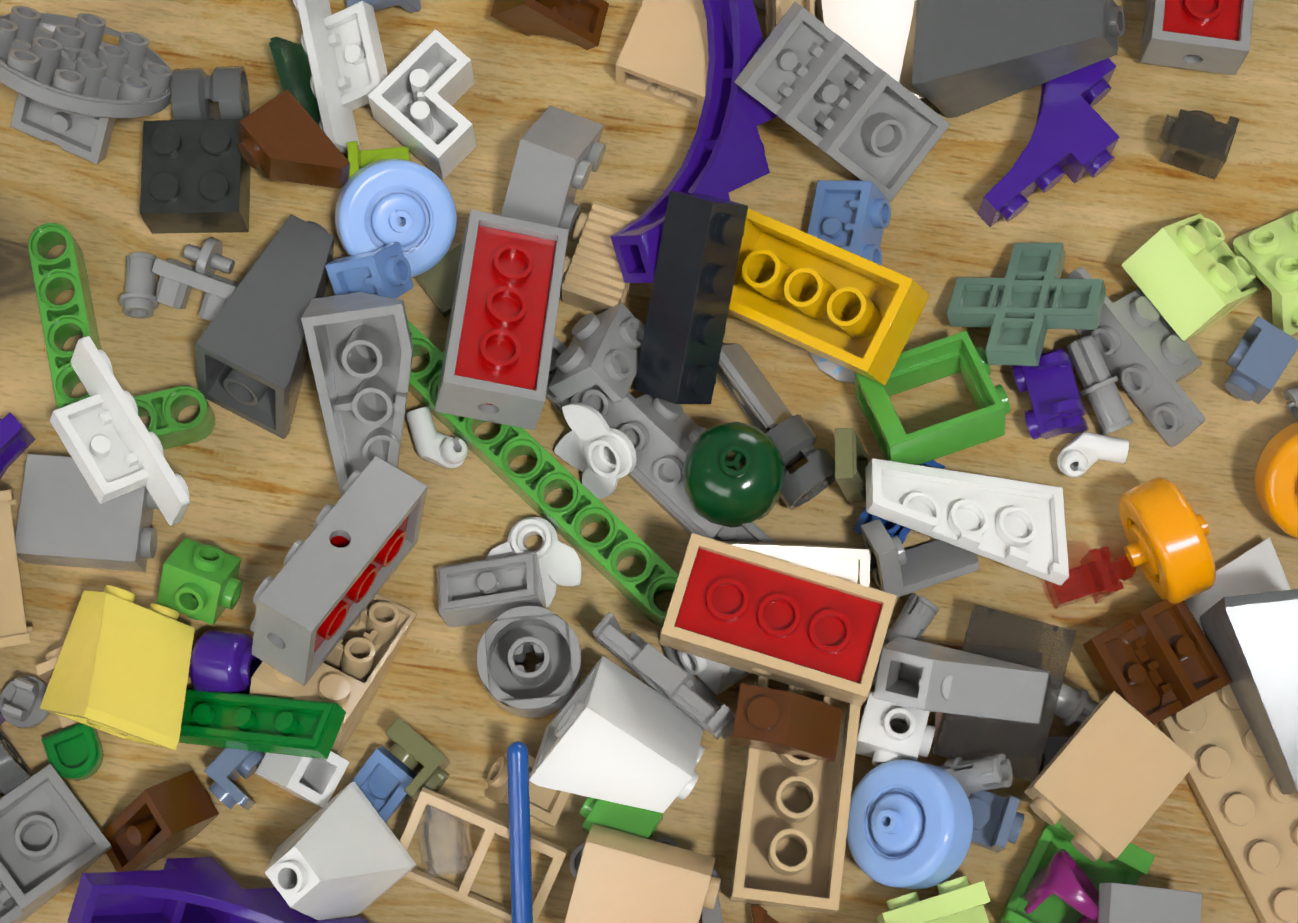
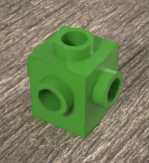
[157,538,243,625]

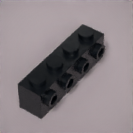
[634,191,748,404]

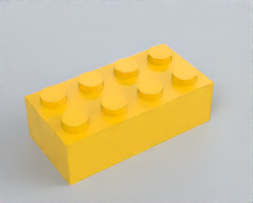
[728,208,930,386]

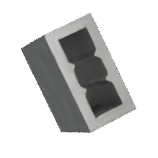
[15,454,159,572]

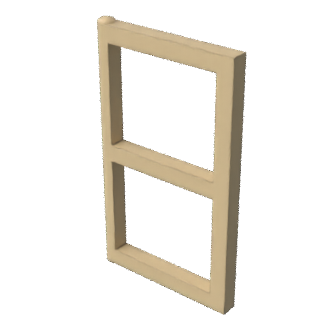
[399,787,568,923]

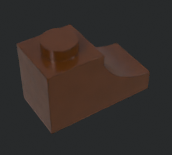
[490,0,609,50]

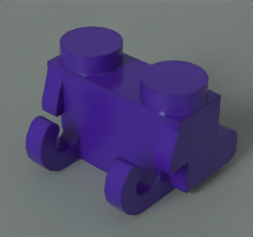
[1012,348,1089,440]

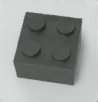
[140,119,251,234]

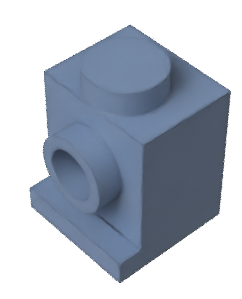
[1225,316,1298,404]

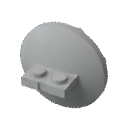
[0,6,173,164]

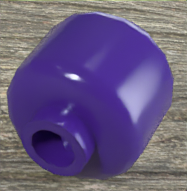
[188,631,263,694]

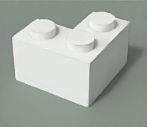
[368,29,477,180]

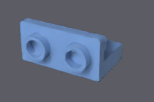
[807,180,891,265]

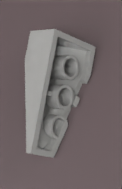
[301,292,413,497]

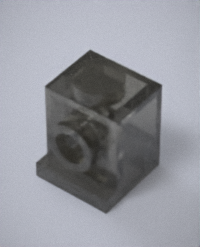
[1157,109,1240,180]

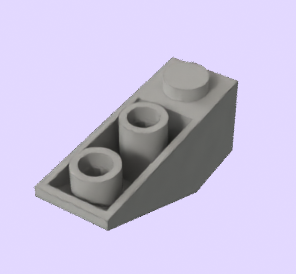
[873,636,1050,724]

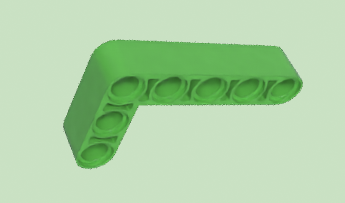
[28,223,215,450]

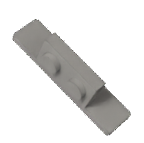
[1065,267,1205,447]
[570,384,725,537]

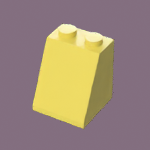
[40,585,195,750]

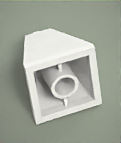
[265,782,417,920]

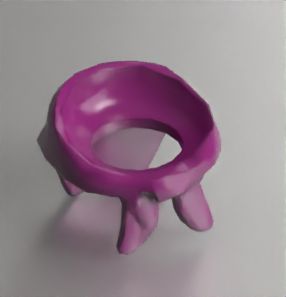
[1023,849,1099,923]

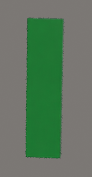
[178,688,346,759]

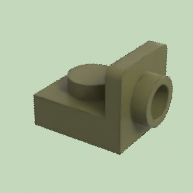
[385,717,451,802]

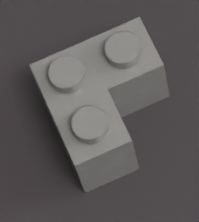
[501,105,606,233]

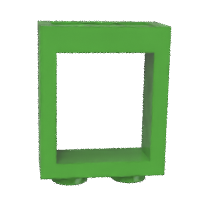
[854,331,1010,465]

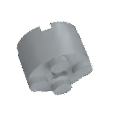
[476,606,583,718]

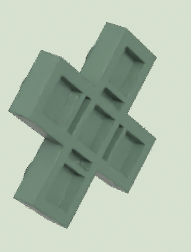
[947,243,1106,366]

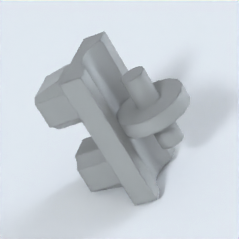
[151,237,240,322]

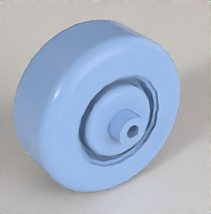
[335,158,457,278]
[846,759,973,889]

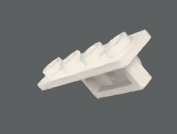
[293,0,388,155]
[50,336,190,526]

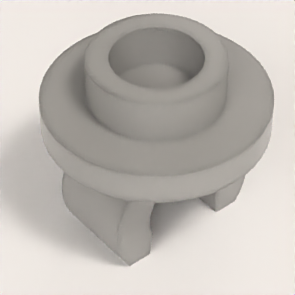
[0,676,50,728]

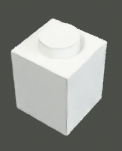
[255,751,350,808]

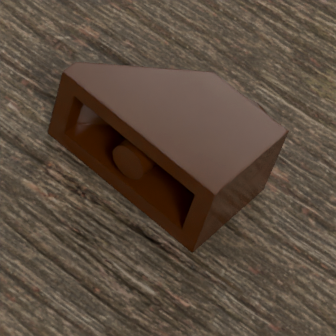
[238,89,350,189]
[730,683,843,762]
[102,770,219,872]

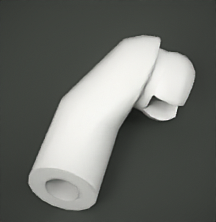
[405,407,468,469]
[1057,432,1129,478]

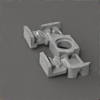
[592,612,735,740]

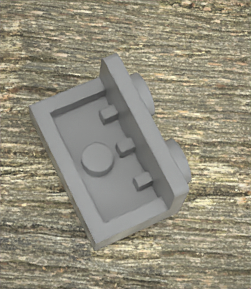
[548,302,645,403]

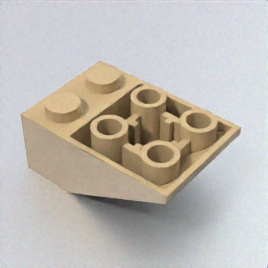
[249,594,417,755]

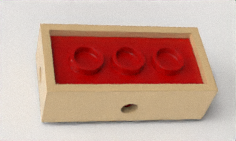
[659,533,897,707]

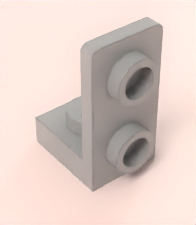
[861,519,980,597]

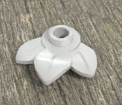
[554,403,637,499]
[485,517,582,609]

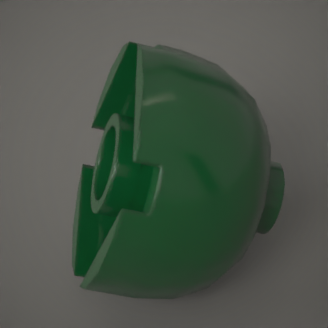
[682,422,785,528]

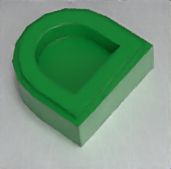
[41,723,104,781]

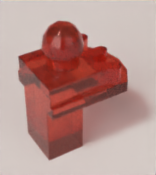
[1045,546,1137,609]

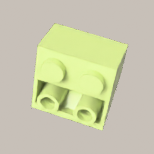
[1121,213,1262,341]

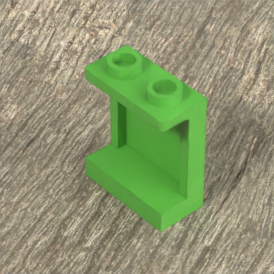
[997,822,1155,923]

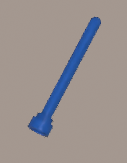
[507,741,533,923]

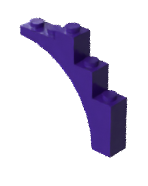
[610,0,777,283]
[977,58,1120,227]
[68,857,368,923]

